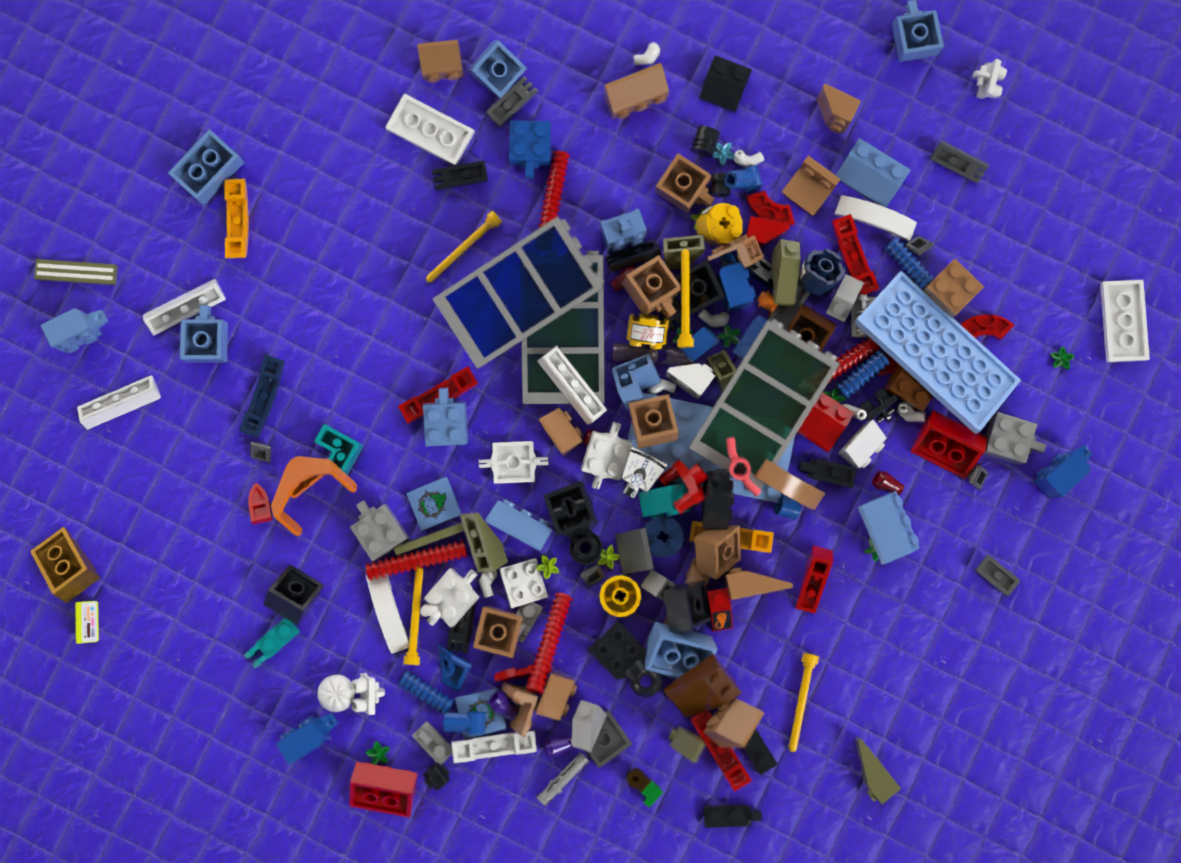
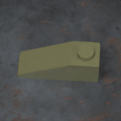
[771,239,801,307]
[460,512,508,573]
[668,725,705,764]
[855,736,901,804]

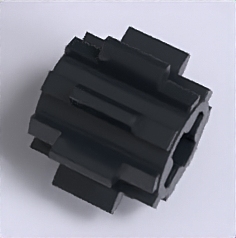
[423,762,450,791]

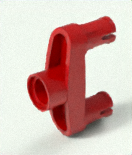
[658,460,708,514]

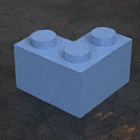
[612,353,661,410]

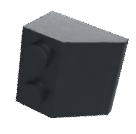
[699,55,752,113]
[675,260,726,315]
[263,564,324,625]
[663,580,712,631]

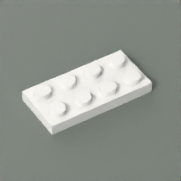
[385,94,475,166]
[1100,280,1150,363]

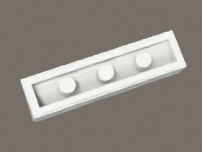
[143,279,226,336]
[538,346,607,425]
[77,375,161,429]

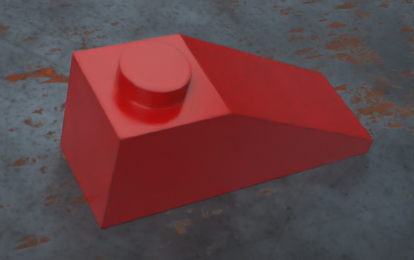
[795,545,833,614]

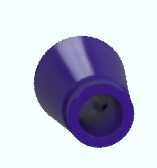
[488,691,518,720]
[544,735,575,758]

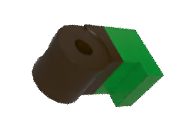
[627,768,663,808]

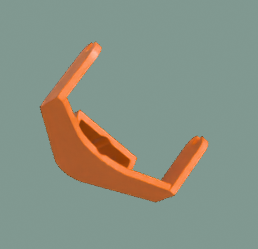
[271,456,357,536]

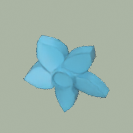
[712,143,734,166]

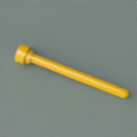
[426,211,503,283]
[677,249,694,348]
[403,567,423,665]
[789,653,819,752]

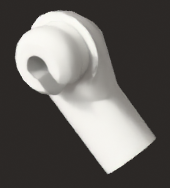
[634,43,660,65]
[734,150,764,168]
[698,309,729,328]
[647,379,677,396]
[898,402,926,422]
[843,404,866,420]
[479,570,498,598]
[421,603,441,621]

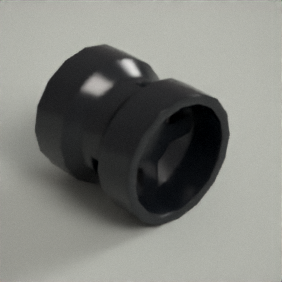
[710,173,731,197]

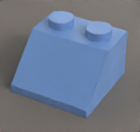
[467,40,527,98]

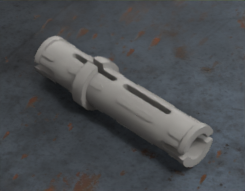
[537,752,589,806]

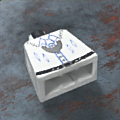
[622,446,667,498]

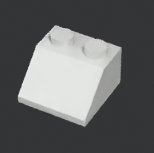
[665,363,715,400]
[838,420,886,469]

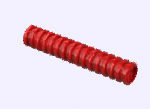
[535,150,570,250]
[803,337,883,389]
[365,540,467,581]
[526,593,572,694]

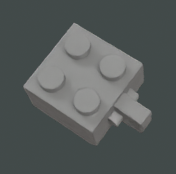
[984,412,1046,464]
[350,501,410,561]

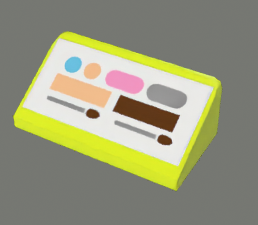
[75,601,99,644]

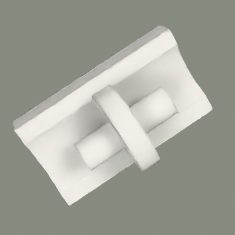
[973,59,1007,99]
[352,673,385,715]

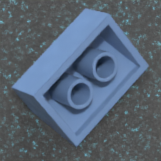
[836,138,911,207]
[858,491,920,565]
[485,499,553,551]
[645,622,718,678]

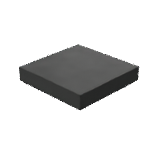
[615,528,653,574]
[588,709,632,768]

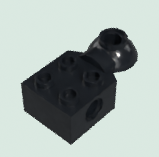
[543,481,603,565]
[588,620,663,698]

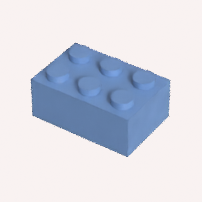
[168,129,244,205]

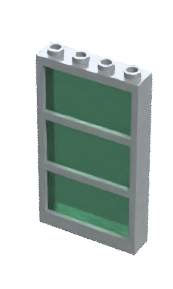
[520,251,605,404]
[689,319,839,489]

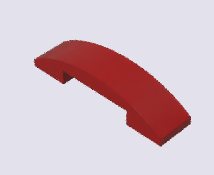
[832,214,879,295]
[398,366,478,424]
[690,710,752,792]

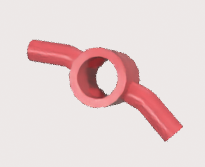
[726,438,762,497]

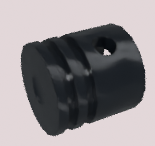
[691,126,720,158]

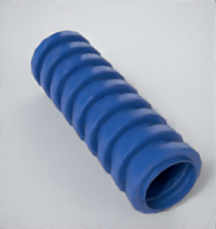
[885,238,934,288]
[837,351,890,398]
[398,671,454,716]

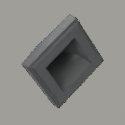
[904,236,934,256]
[250,442,271,463]
[968,465,988,490]
[580,564,605,587]

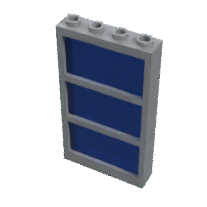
[433,217,604,369]

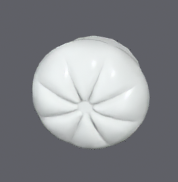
[317,675,355,712]

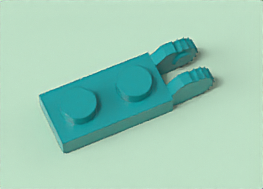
[244,618,301,669]

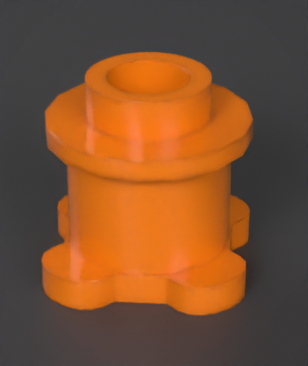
[757,290,778,316]

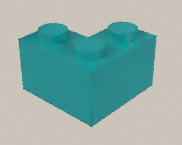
[314,424,364,475]
[638,483,700,519]

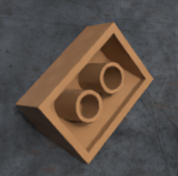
[604,63,669,119]

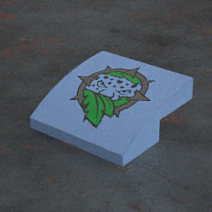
[406,477,462,531]
[454,688,507,739]

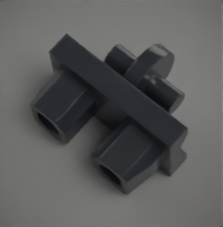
[859,388,898,424]

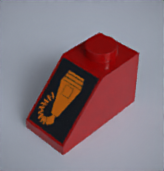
[746,216,790,248]
[707,588,733,632]

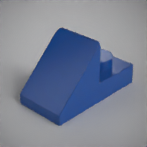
[681,326,720,363]

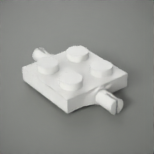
[581,422,633,489]
[479,441,548,484]
[424,569,479,627]

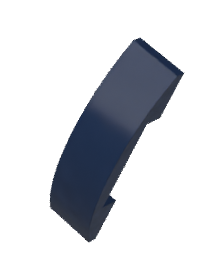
[239,354,285,438]

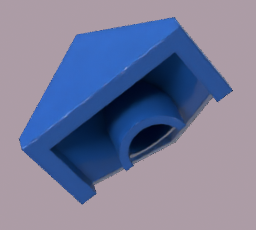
[438,644,473,692]

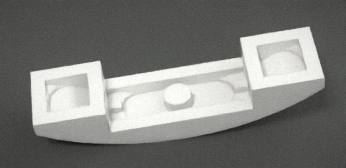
[834,195,917,242]
[366,575,409,654]
[452,731,537,763]

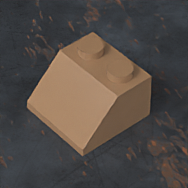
[417,40,464,82]
[817,83,861,134]
[629,394,679,449]
[539,408,584,456]
[695,525,741,580]
[473,606,523,658]
[536,670,577,720]
[704,698,764,748]

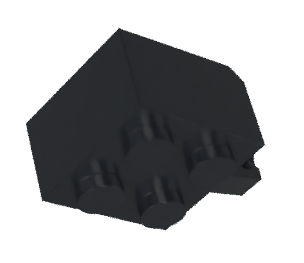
[701,468,734,529]

